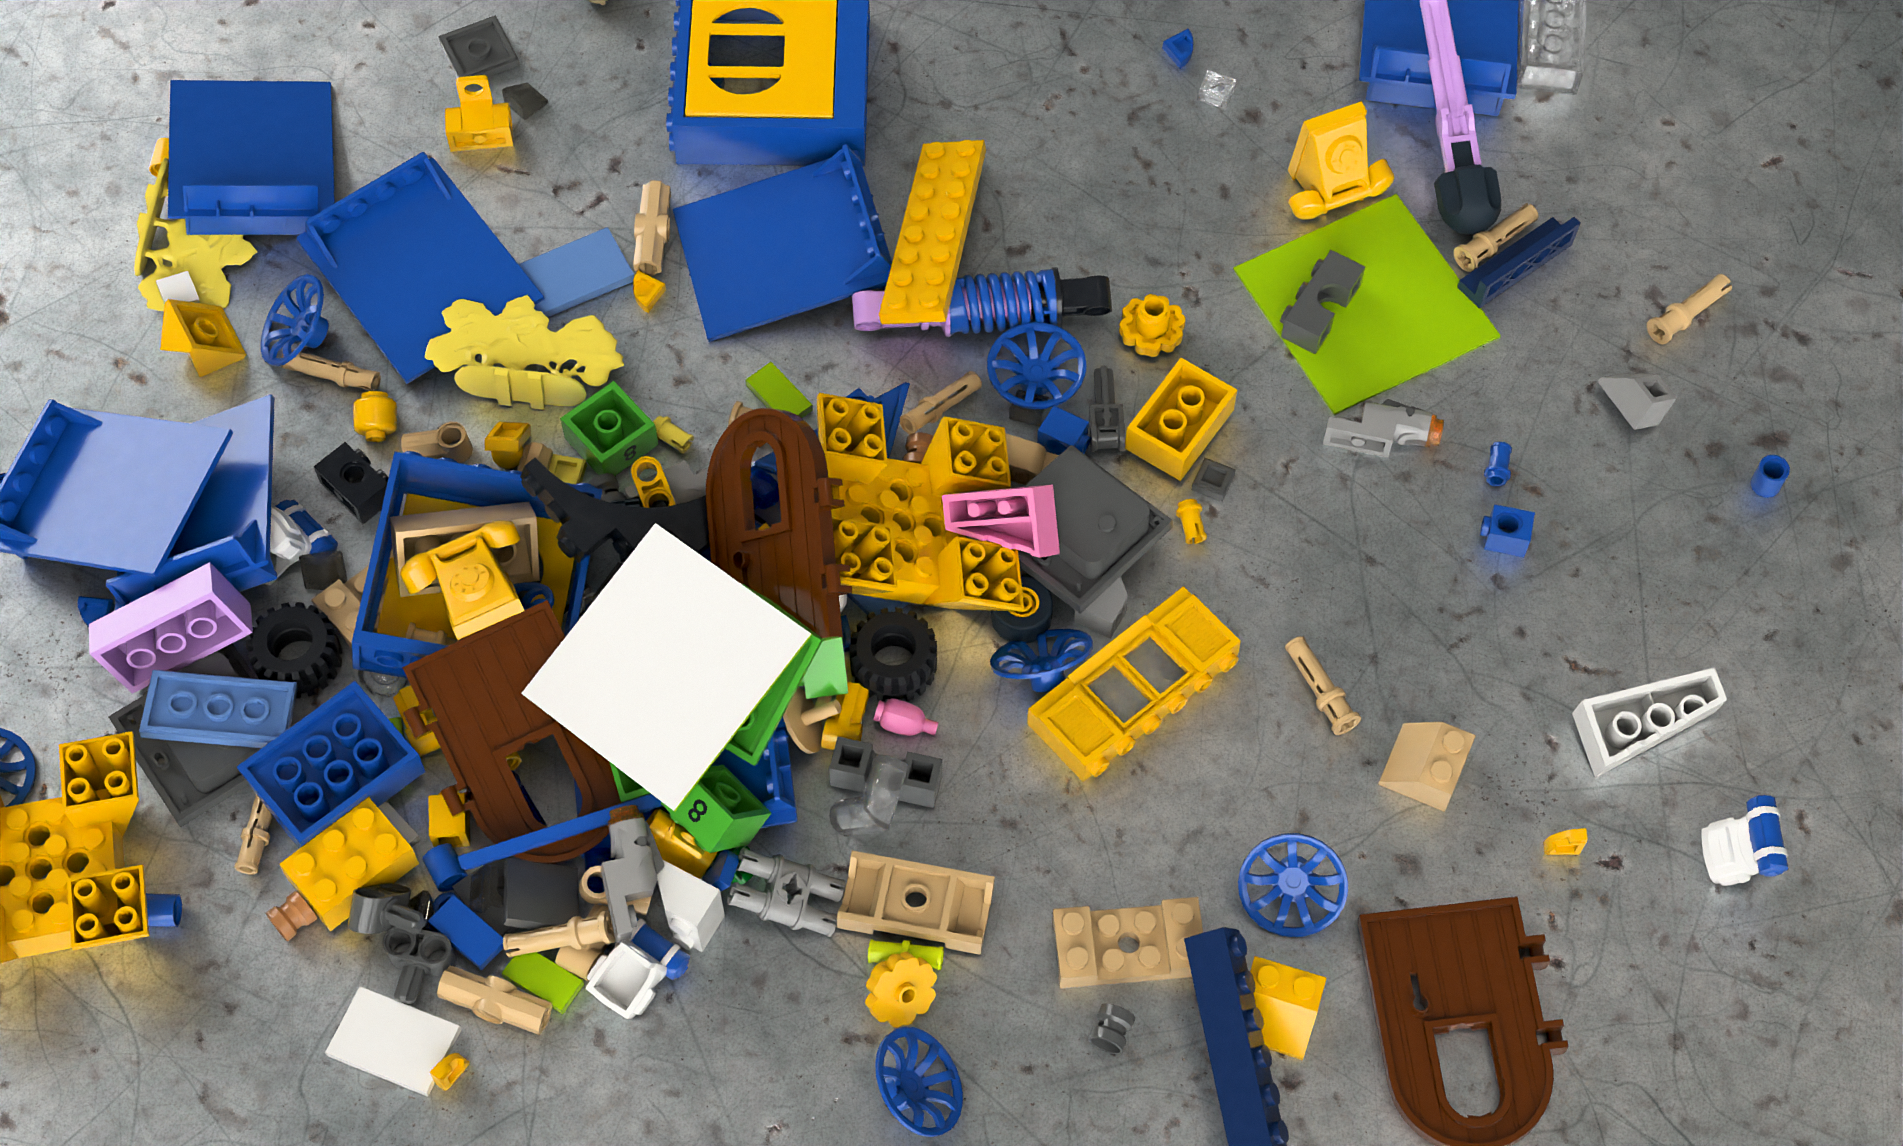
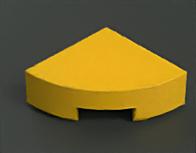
[633,270,666,313]
[1543,828,1588,855]
[429,1053,470,1091]

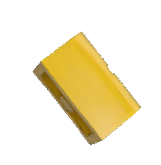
[445,75,513,152]
[645,807,718,879]

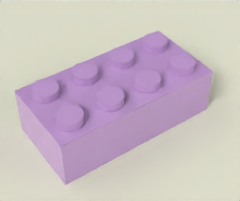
[89,562,253,694]

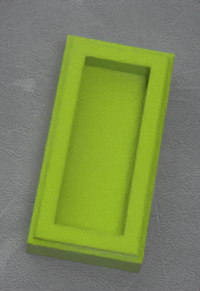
[745,362,813,418]
[501,952,584,1014]

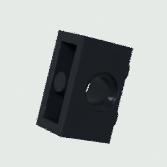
[314,442,389,524]

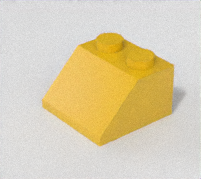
[1250,956,1327,1060]

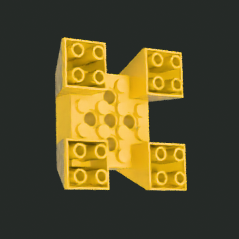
[817,393,1024,611]
[0,731,149,964]

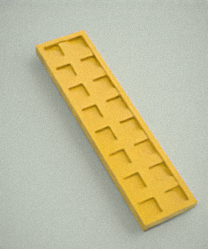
[879,140,986,324]

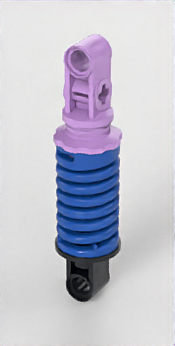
[852,267,1112,337]

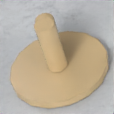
[783,687,842,754]

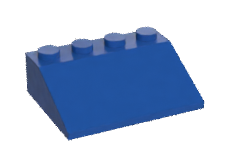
[237,681,425,849]

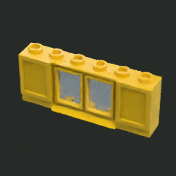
[1027,586,1241,782]

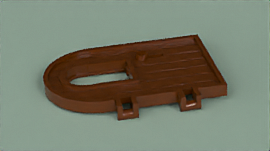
[706,408,852,641]
[402,600,624,863]
[1357,896,1569,1146]

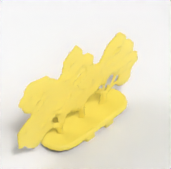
[134,158,258,311]
[425,295,624,410]

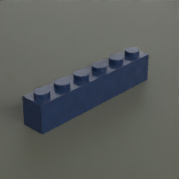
[1184,927,1289,1146]

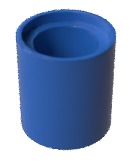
[1750,455,1790,498]
[422,843,468,892]
[146,893,182,927]

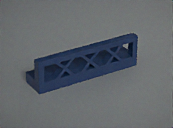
[1457,217,1581,308]

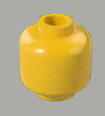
[353,391,397,442]

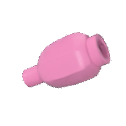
[873,698,939,736]

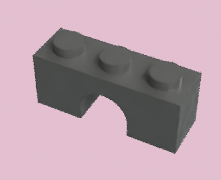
[1280,250,1365,354]
[829,737,942,808]

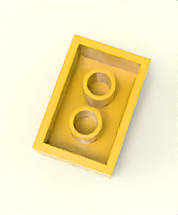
[1125,358,1237,481]
[279,797,419,932]

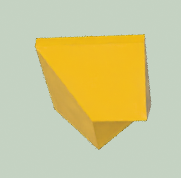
[160,299,247,377]

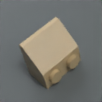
[1378,722,1476,812]

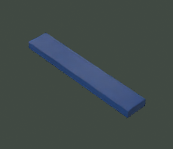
[457,794,664,871]

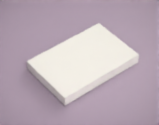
[325,986,461,1097]

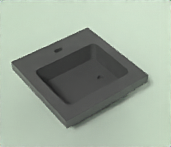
[986,445,1173,614]
[108,643,261,828]

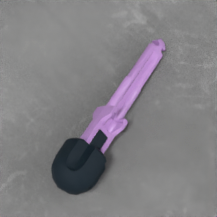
[1419,0,1501,235]

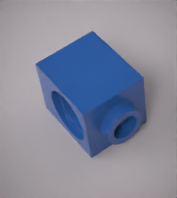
[1037,406,1091,455]
[1480,504,1535,558]

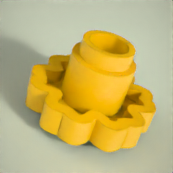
[1119,294,1186,357]
[865,952,937,1028]

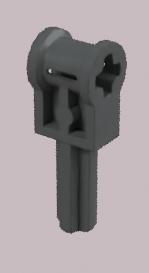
[1089,365,1125,452]

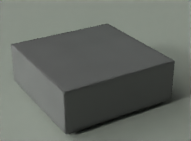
[1191,458,1236,502]

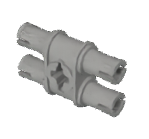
[727,848,845,937]

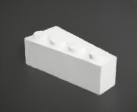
[1572,667,1727,778]

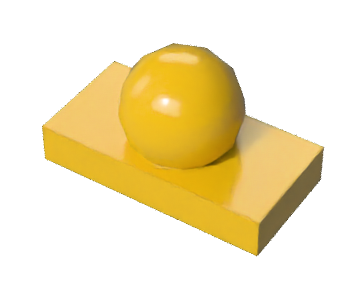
[485,422,531,469]

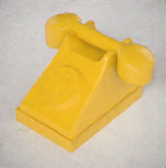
[1288,101,1394,220]
[400,520,524,640]

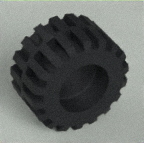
[246,602,343,699]
[849,607,937,702]

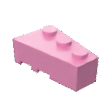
[942,484,1060,558]

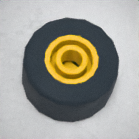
[990,576,1053,643]

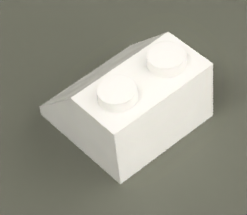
[657,860,725,952]

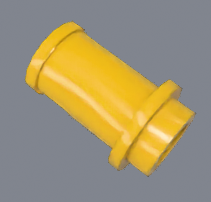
[1176,499,1207,544]

